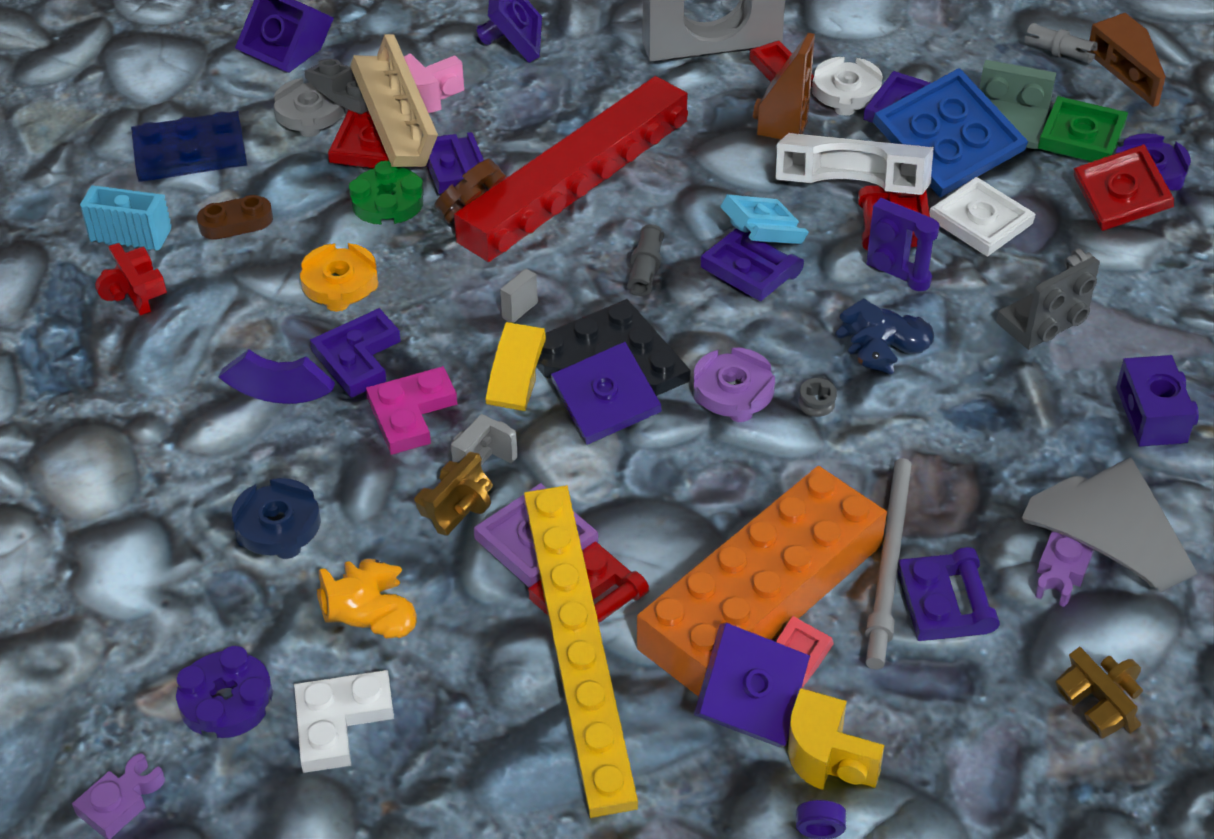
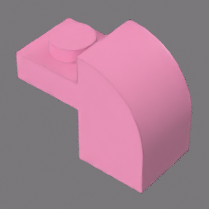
[404,53,464,113]

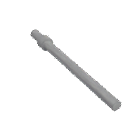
[865,458,912,670]

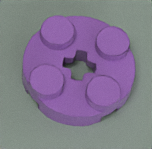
[694,348,775,422]

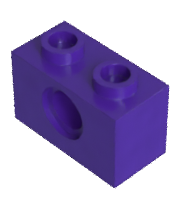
[1116,355,1199,447]

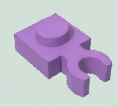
[1035,531,1094,607]
[72,753,165,839]

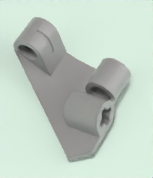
[1022,457,1197,593]

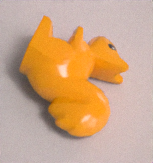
[317,558,417,639]

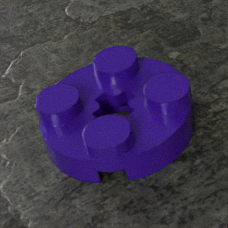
[1115,133,1191,191]
[176,646,273,738]

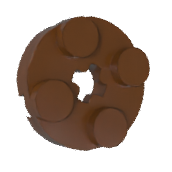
[434,159,506,224]

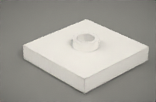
[929,177,1036,257]

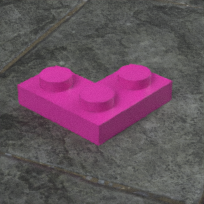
[366,366,458,455]

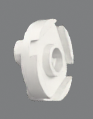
[812,57,883,116]

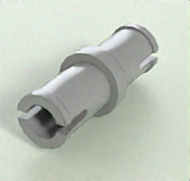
[1025,23,1098,64]

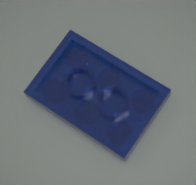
[131,111,247,182]

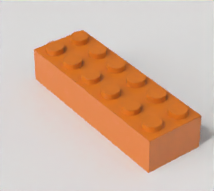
[637,465,887,697]

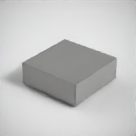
[500,269,538,323]

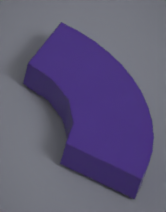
[218,349,335,404]

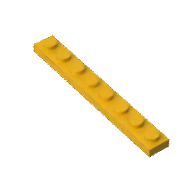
[524,485,638,818]

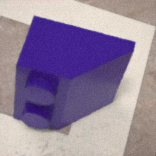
[235,0,334,73]

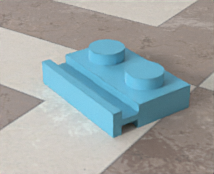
[720,194,809,244]

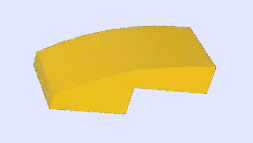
[485,322,546,411]

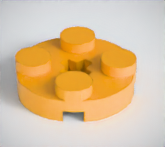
[300,243,379,312]

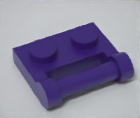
[866,198,940,291]
[701,228,804,302]
[897,547,1000,641]

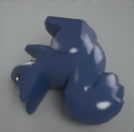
[835,298,934,374]

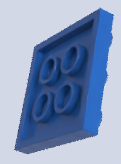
[873,68,1028,198]

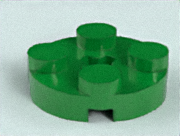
[349,161,424,225]

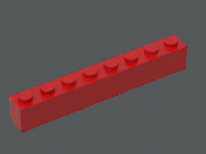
[454,76,688,263]

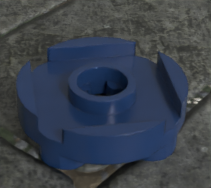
[232,478,321,559]

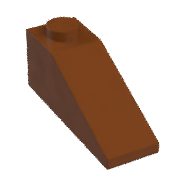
[1087,13,1166,107]
[753,33,815,139]

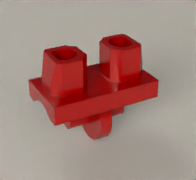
[95,243,167,316]

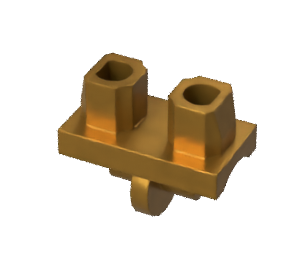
[414,452,493,536]
[1055,646,1143,739]

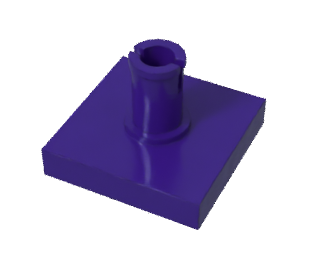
[476,0,542,63]

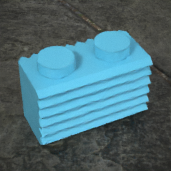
[80,185,172,251]

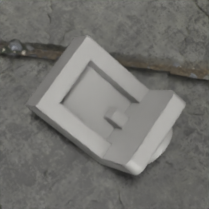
[451,414,517,466]

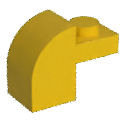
[788,688,885,790]

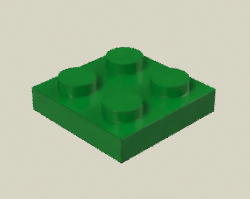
[1038,96,1128,162]

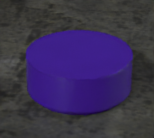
[796,800,846,839]

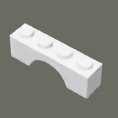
[776,133,934,195]

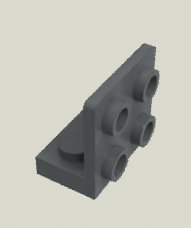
[996,256,1100,350]

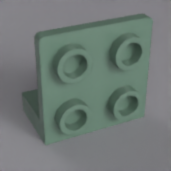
[979,60,1056,149]

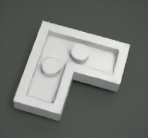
[294,670,394,773]

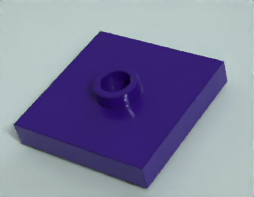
[551,342,662,445]
[694,623,810,747]

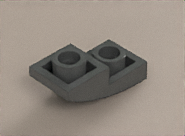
[305,59,368,114]

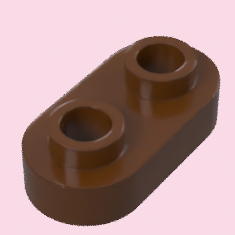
[197,195,273,239]

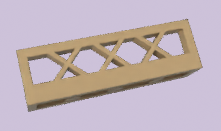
[350,34,438,167]

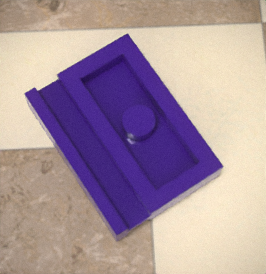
[427,132,484,194]

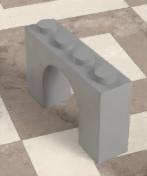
[642,0,785,61]

